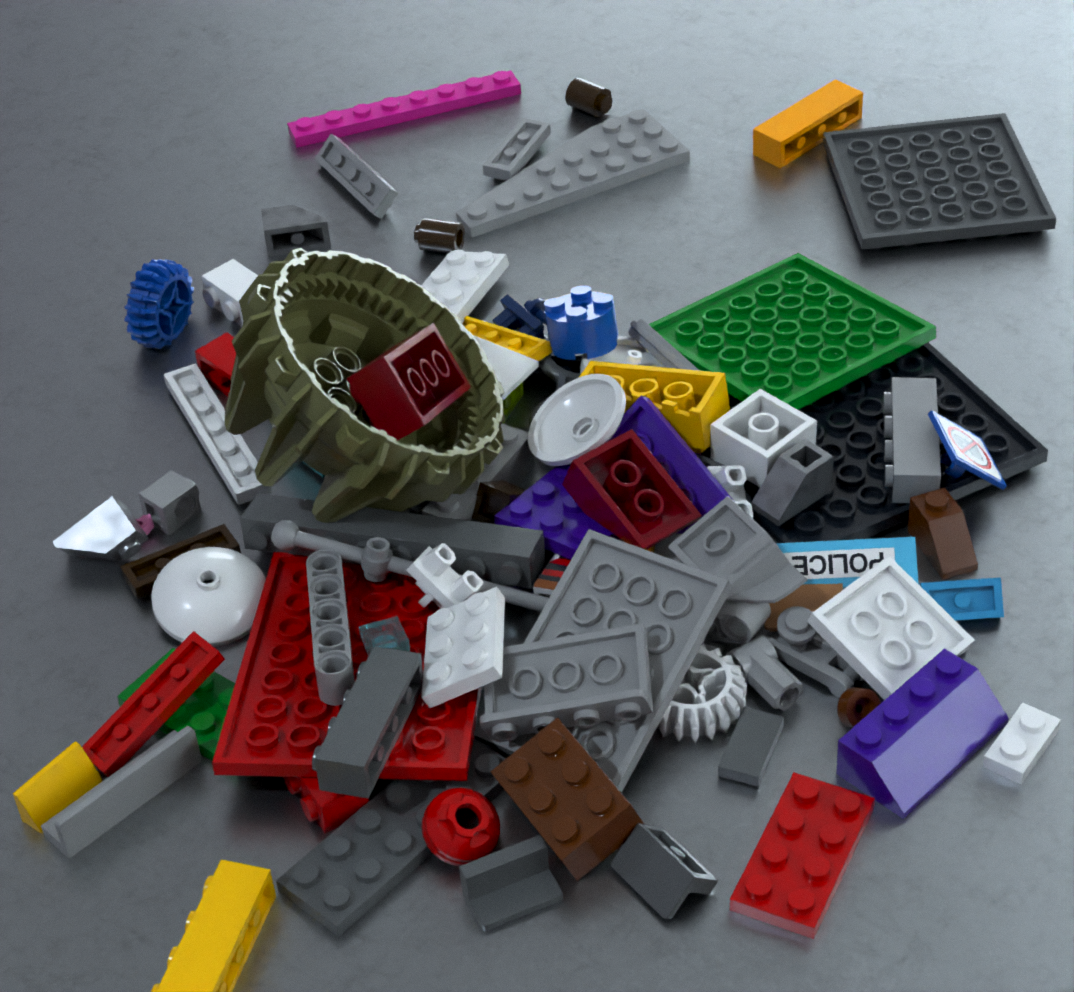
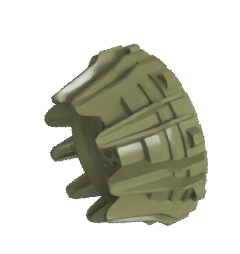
[224,248,505,523]

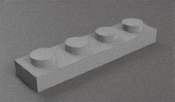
[315,134,399,219]

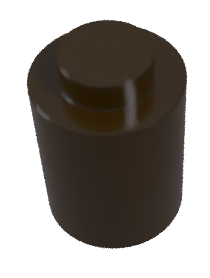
[565,78,613,117]
[414,218,465,253]

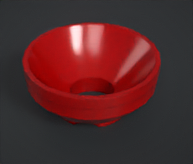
[421,787,501,866]

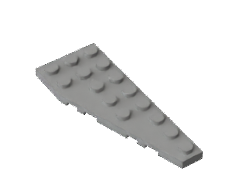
[456,109,690,238]

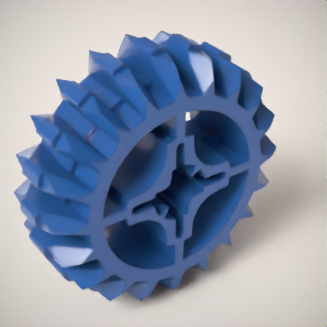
[124,259,194,349]

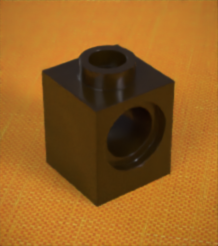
[472,480,526,524]

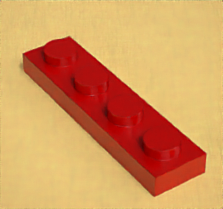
[82,631,225,777]

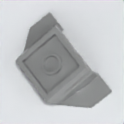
[668,496,808,603]

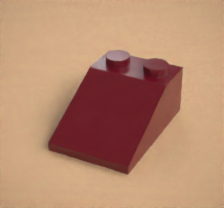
[562,429,702,550]

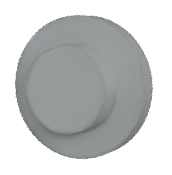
[777,606,817,646]

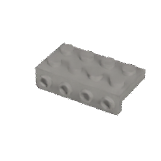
[480,623,653,741]

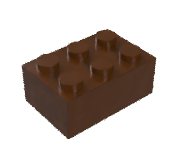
[490,717,644,881]

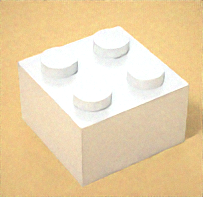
[710,389,817,487]

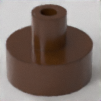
[837,687,881,729]

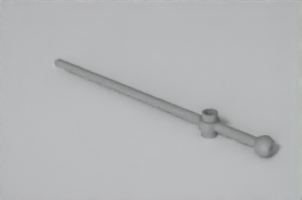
[271,520,724,655]

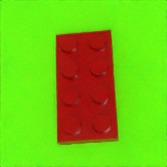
[729,772,875,939]

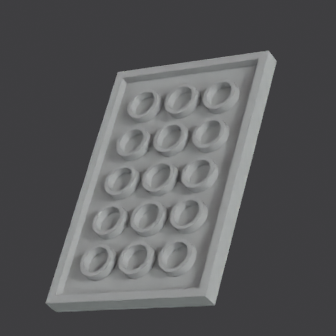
[474,529,732,793]

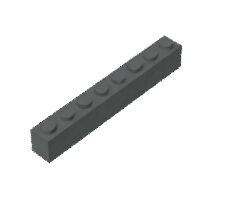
[240,493,546,589]

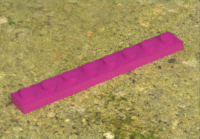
[287,70,521,148]

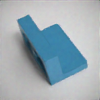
[919,577,1004,621]

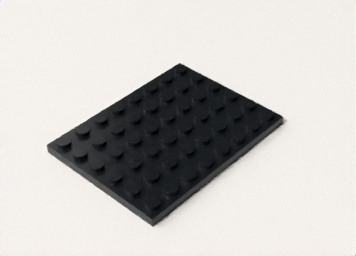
[701,342,1048,543]

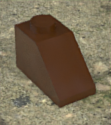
[908,487,978,580]

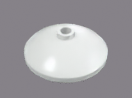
[528,374,626,466]
[151,547,266,647]

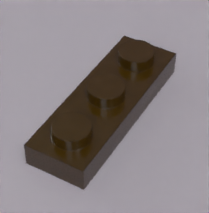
[120,524,241,600]

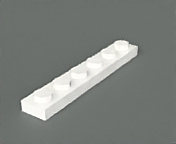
[164,363,272,505]

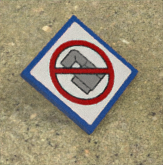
[928,410,1007,490]

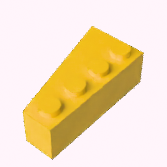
[579,361,730,450]

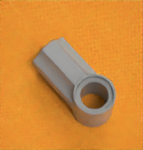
[725,635,803,711]

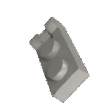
[754,626,863,698]

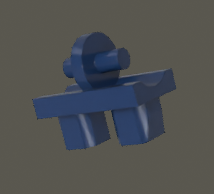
[492,294,547,339]

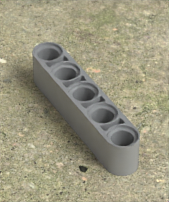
[306,550,355,706]

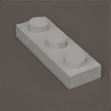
[483,118,551,181]

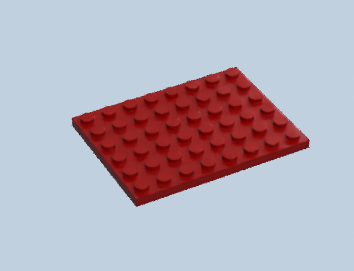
[212,552,482,781]

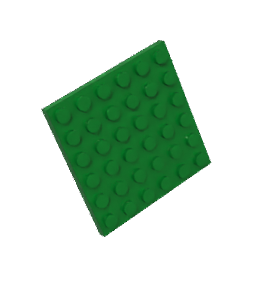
[649,253,936,410]

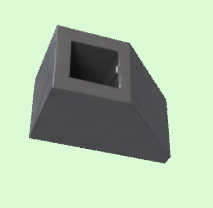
[751,439,834,526]

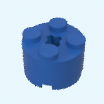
[544,285,618,360]

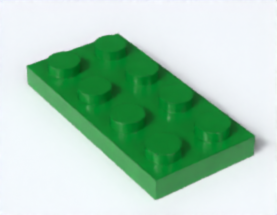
[117,648,235,761]

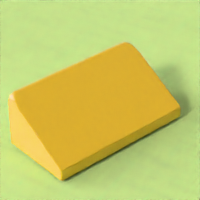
[13,741,102,834]

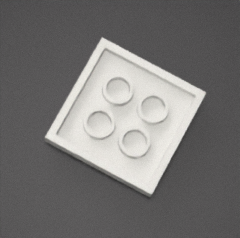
[807,556,975,700]

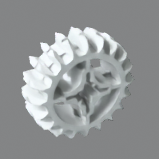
[657,643,747,743]

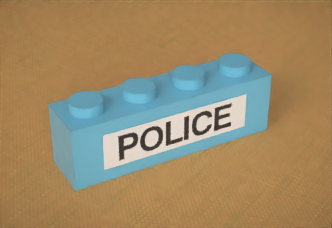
[776,537,919,590]

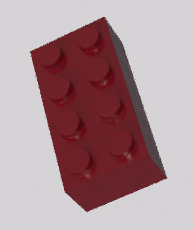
[347,323,471,441]

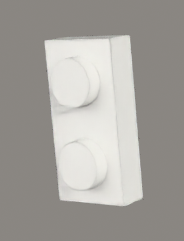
[983,703,1061,785]

